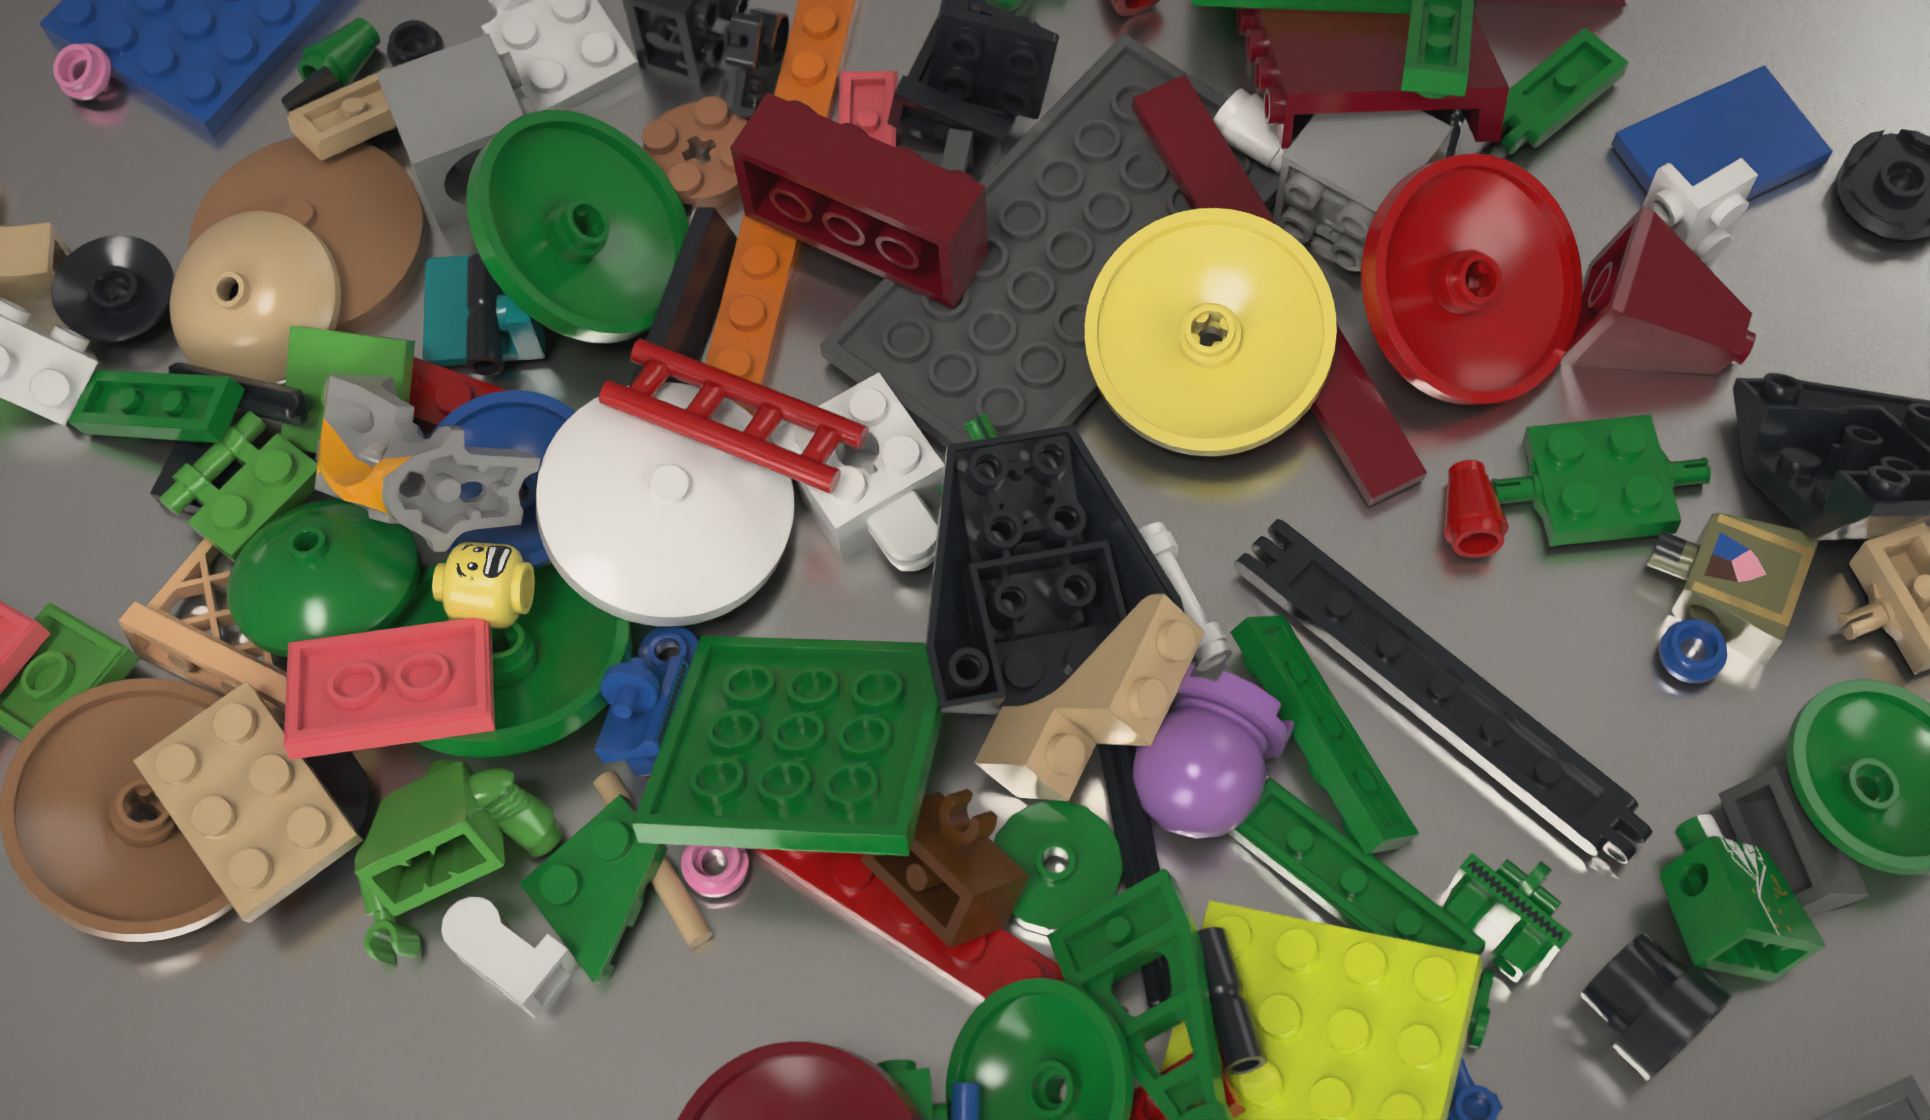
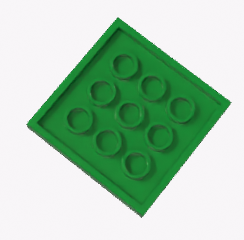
[632,636,944,856]

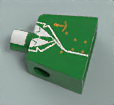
[1660,814,1826,982]

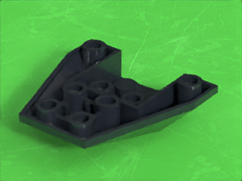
[1732,373,1930,540]
[925,425,1197,715]

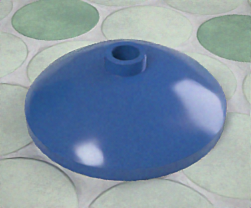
[428,390,576,569]

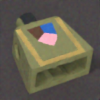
[1647,513,1819,666]

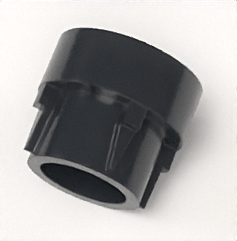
[1580,932,1734,1081]

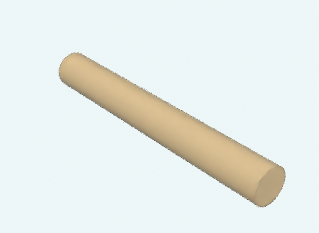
[593,770,713,948]

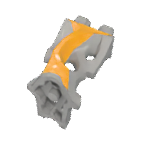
[314,373,540,552]

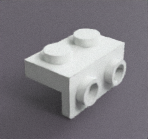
[1642,157,1758,262]
[0,297,98,426]

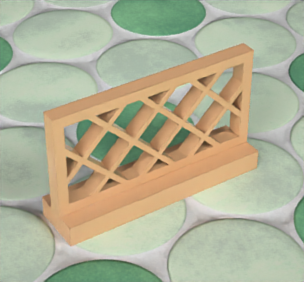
[118,539,351,752]

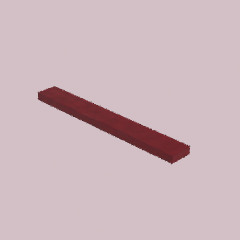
[1131,75,1427,506]

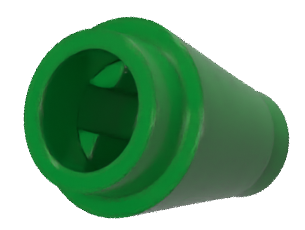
[298,18,381,88]

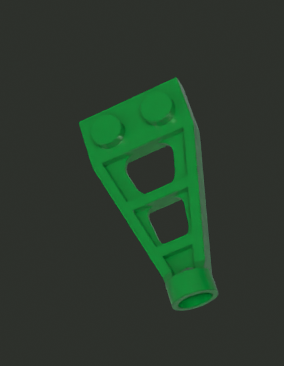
[1047,868,1234,1120]

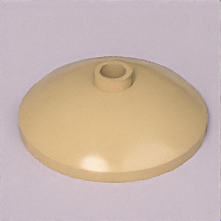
[170,211,341,385]

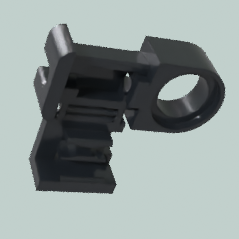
[725,8,789,117]

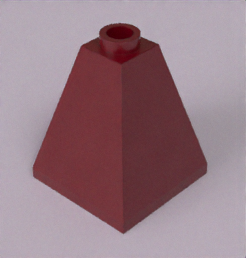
[1560,206,1756,375]

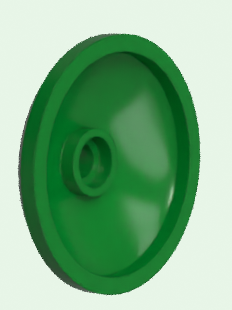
[227,498,420,658]
[1787,679,1930,875]
[946,978,1133,1120]

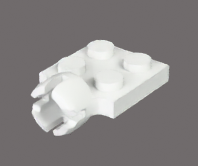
[481,0,639,112]

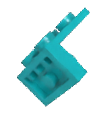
[422,255,545,366]

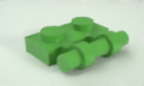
[159,411,317,562]

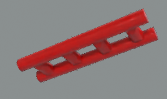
[599,338,869,494]

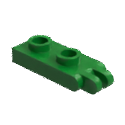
[1501,28,1629,154]

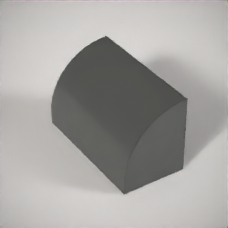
[1718,766,1870,916]

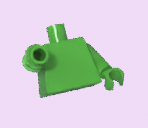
[354,759,563,964]

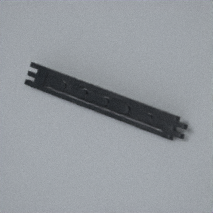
[1234,519,1652,864]

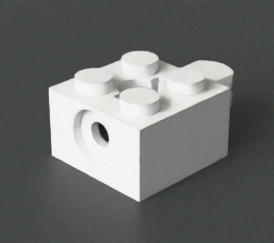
[772,372,944,571]

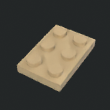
[133,680,363,924]

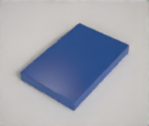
[1611,65,1833,200]

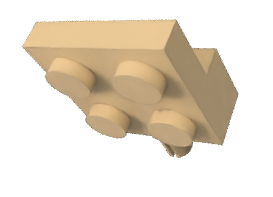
[1837,522,1930,674]

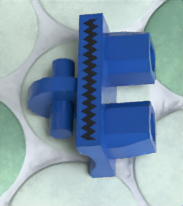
[594,655,689,777]

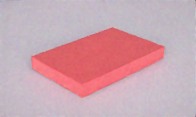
[284,618,495,760]

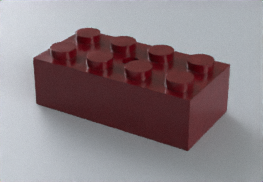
[730,92,988,309]

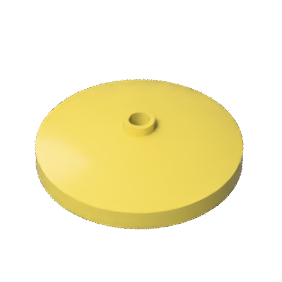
[1085,208,1337,456]

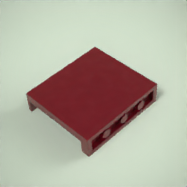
[1237,7,1509,148]

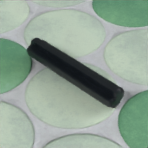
[168,362,314,426]

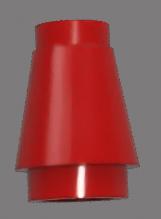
[1444,460,1509,558]

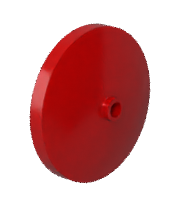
[1361,153,1583,405]

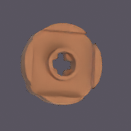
[642,96,748,211]

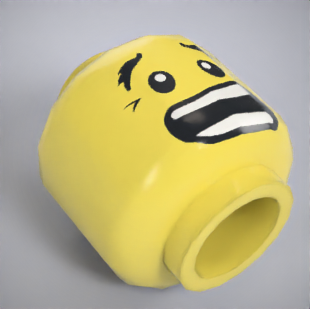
[432,542,535,629]

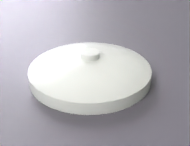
[536,382,794,626]

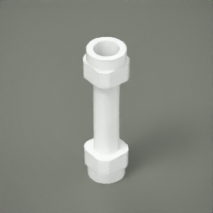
[1139,522,1232,671]

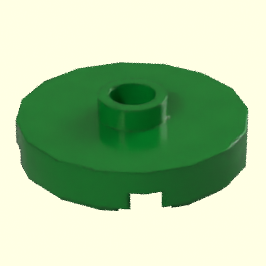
[994,800,1123,935]

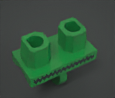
[1442,853,1573,982]

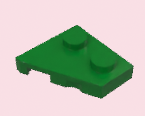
[519,794,668,984]

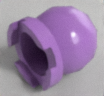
[1132,664,1295,839]

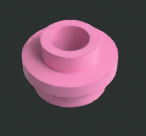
[53,44,111,101]
[681,845,749,897]

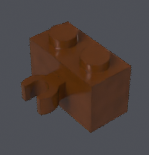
[861,789,1029,948]

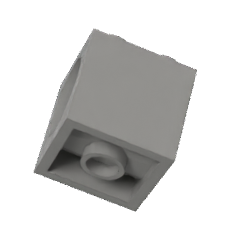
[376,33,535,231]
[1273,110,1453,272]

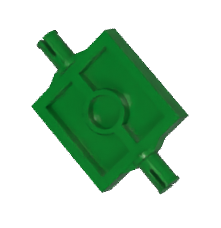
[1491,414,1711,546]

